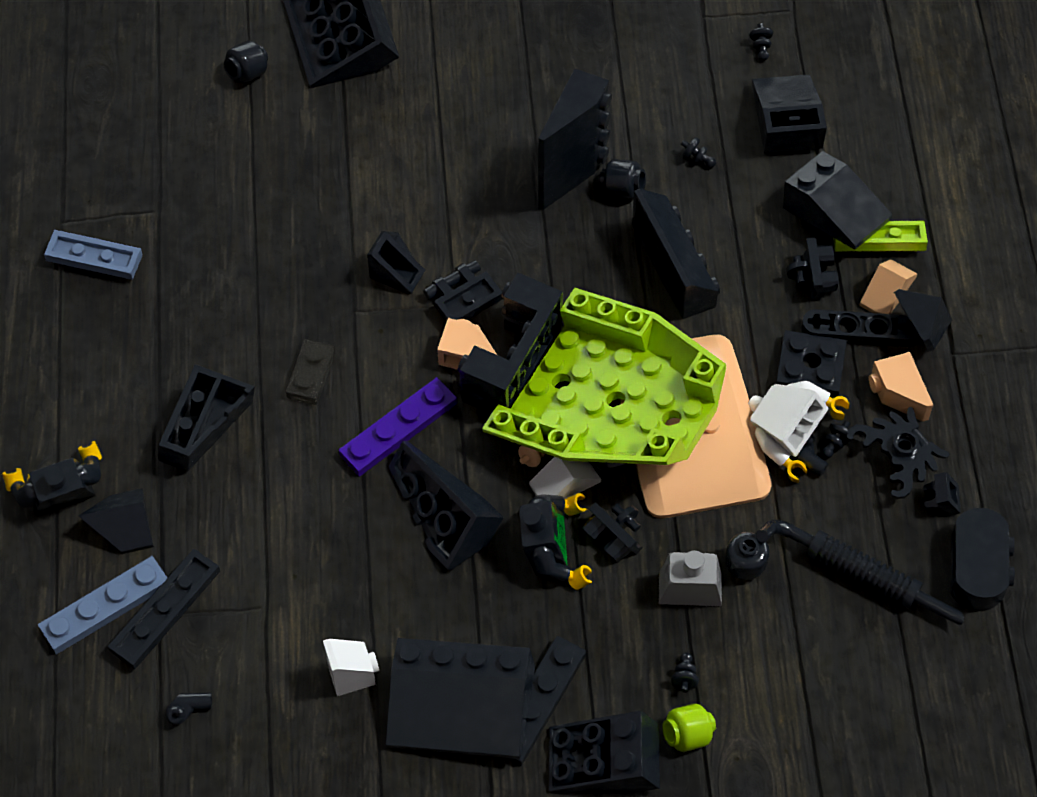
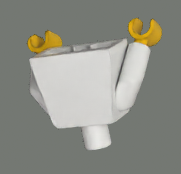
[748,381,849,483]

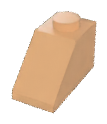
[437,318,497,369]
[869,352,933,421]

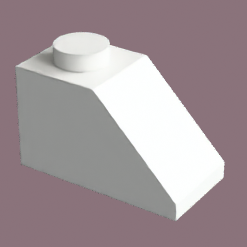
[323,639,379,696]

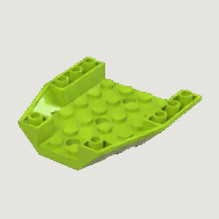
[482,288,726,465]

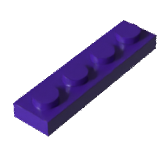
[339,377,457,477]

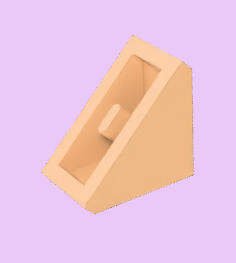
[859,259,917,314]

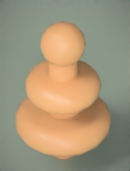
[518,445,545,467]

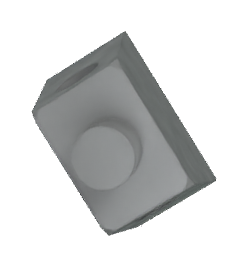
[659,550,722,606]

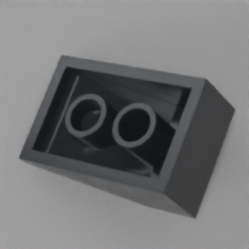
[783,151,893,250]

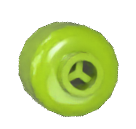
[663,704,716,752]

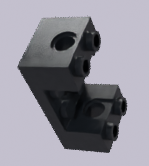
[458,273,563,414]

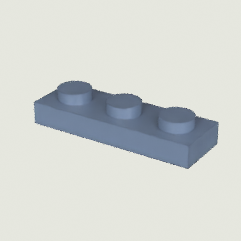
[44,230,143,280]

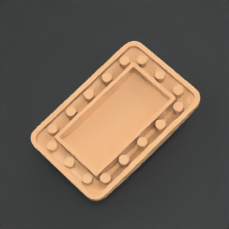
[618,335,771,518]

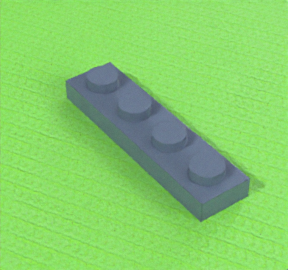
[38,556,167,655]

